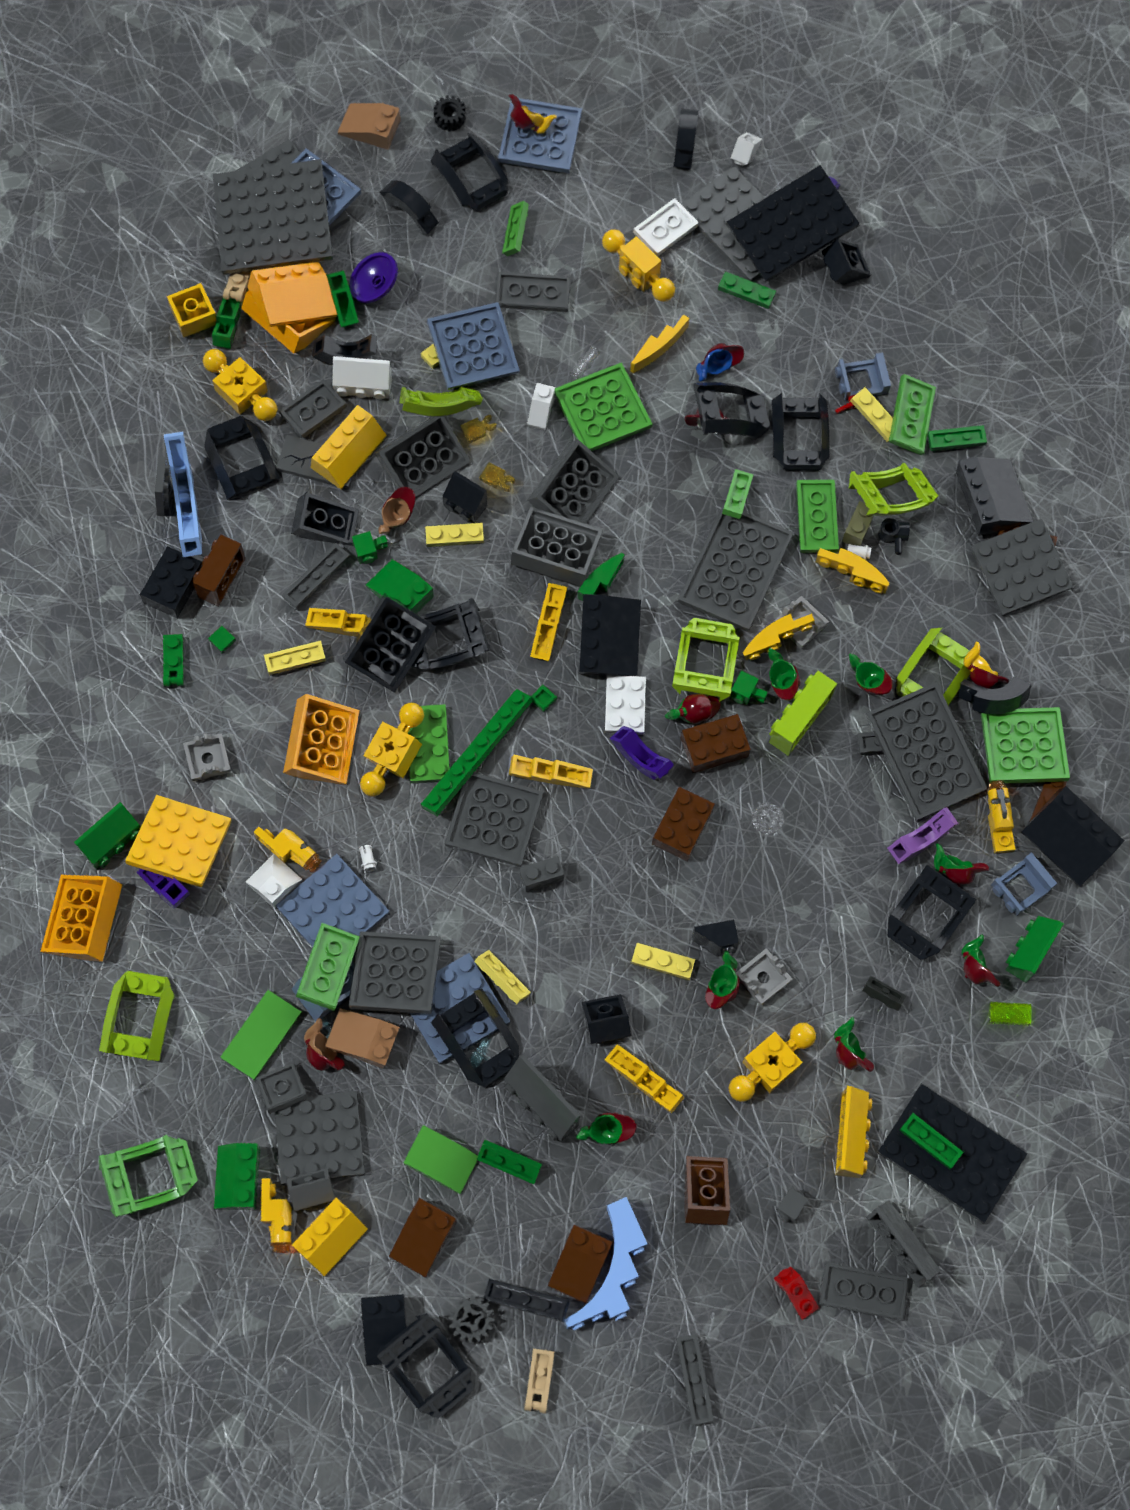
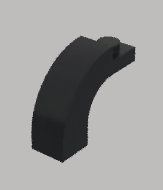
[673,108,699,169]
[379,180,439,234]
[312,334,377,365]
[959,677,1031,714]

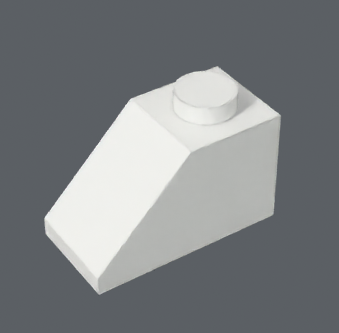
[731,132,763,166]
[527,383,555,430]

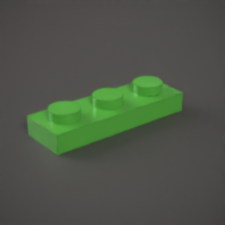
[502,201,529,256]
[722,469,753,519]

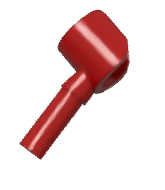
[835,395,856,414]

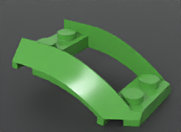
[99,1135,198,1217]

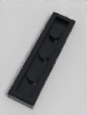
[483,1279,570,1322]

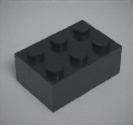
[140,546,202,619]

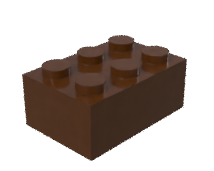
[193,534,246,607]
[680,714,751,773]
[652,787,715,862]

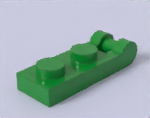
[163,634,184,687]

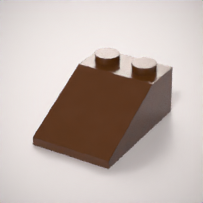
[685,1156,730,1225]
[389,1198,457,1278]
[548,1225,612,1304]

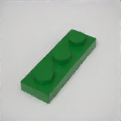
[718,271,776,309]
[927,425,987,451]
[900,1113,963,1169]
[477,1140,542,1184]

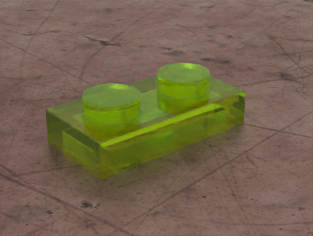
[989,1002,1031,1026]

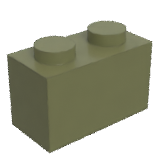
[842,501,874,546]

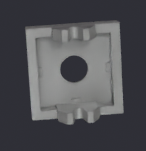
[774,596,829,649]
[183,733,231,782]
[736,948,793,1005]

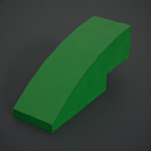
[326,270,359,328]
[212,298,243,349]
[577,553,625,601]

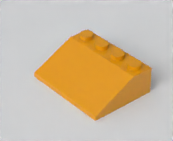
[247,262,337,327]
[241,291,336,354]
[283,694,360,785]
[40,875,123,962]

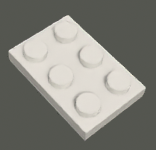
[633,198,699,257]
[605,675,646,735]

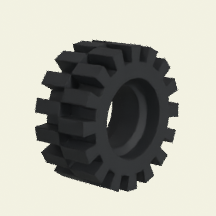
[433,95,466,131]

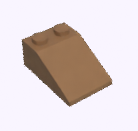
[337,103,401,150]
[325,1008,399,1069]

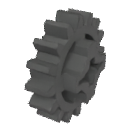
[448,1295,495,1344]

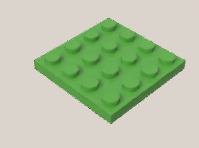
[555,362,653,451]
[981,707,1070,784]

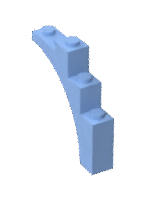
[164,432,202,557]
[564,1197,647,1331]

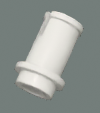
[848,544,871,560]
[359,845,377,872]

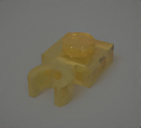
[461,415,496,444]
[479,462,515,492]

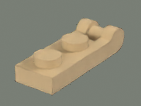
[223,271,251,302]
[525,1349,554,1414]

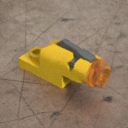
[987,781,1016,854]
[253,827,322,872]
[261,1178,298,1253]

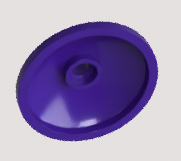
[349,252,398,303]

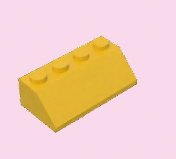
[311,405,387,489]
[835,1086,872,1178]

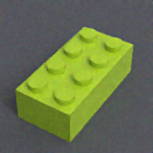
[769,671,837,756]

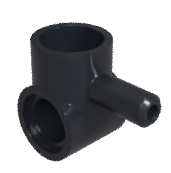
[878,518,910,555]

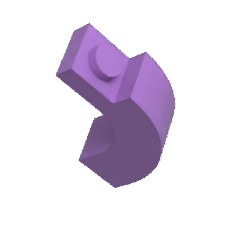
[887,807,958,864]

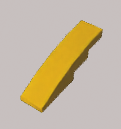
[630,315,689,373]
[530,583,568,661]
[305,608,368,637]
[509,755,593,789]
[604,1044,684,1114]

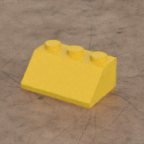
[292,1198,368,1277]

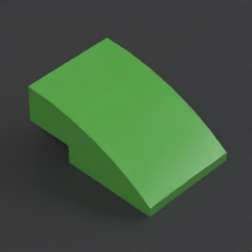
[403,1125,478,1194]

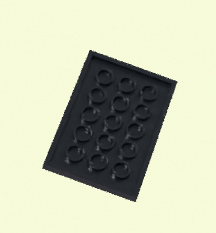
[727,165,860,283]
[877,1083,1028,1224]

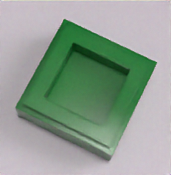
[208,626,236,653]
[531,685,557,712]

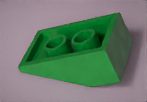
[366,559,434,614]

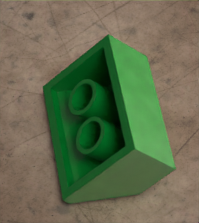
[74,802,141,870]
[1005,916,1064,983]
[214,1143,260,1210]

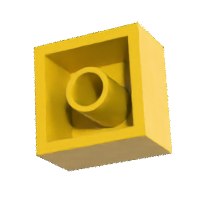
[167,283,216,337]

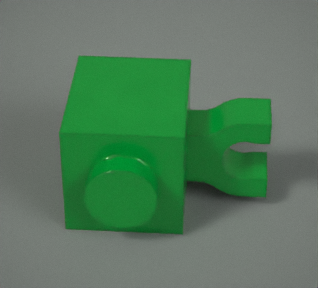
[352,531,388,564]
[730,670,768,705]

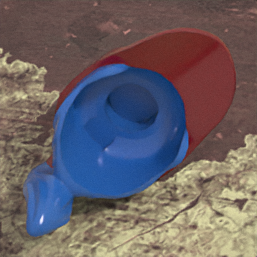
[696,343,744,382]

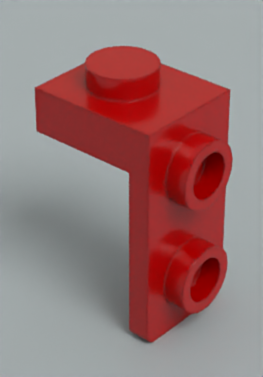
[773,1266,819,1319]

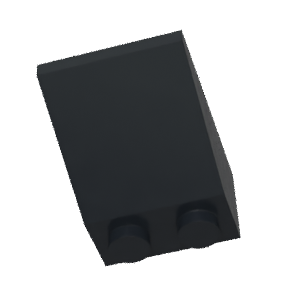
[291,492,359,546]
[361,1294,409,1366]

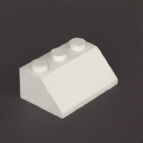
[332,356,392,399]

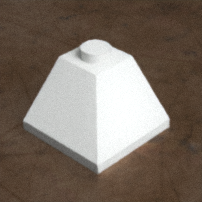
[246,854,303,909]

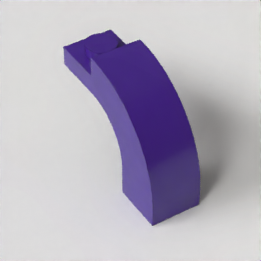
[610,725,674,780]
[136,869,190,909]

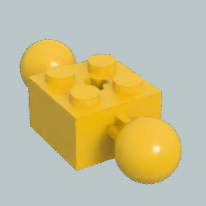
[602,229,675,302]
[203,349,277,421]
[360,702,424,797]
[729,1022,816,1102]

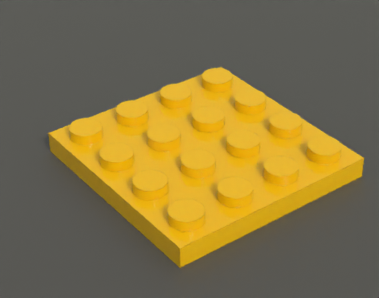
[125,795,231,888]

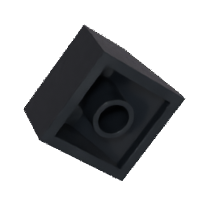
[821,239,871,285]
[443,471,487,523]
[692,920,739,957]
[581,994,631,1044]

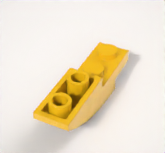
[815,548,889,594]
[743,614,815,660]

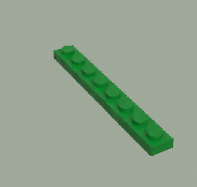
[420,689,533,817]

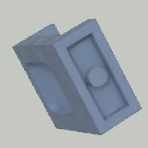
[835,353,891,401]
[991,852,1057,916]

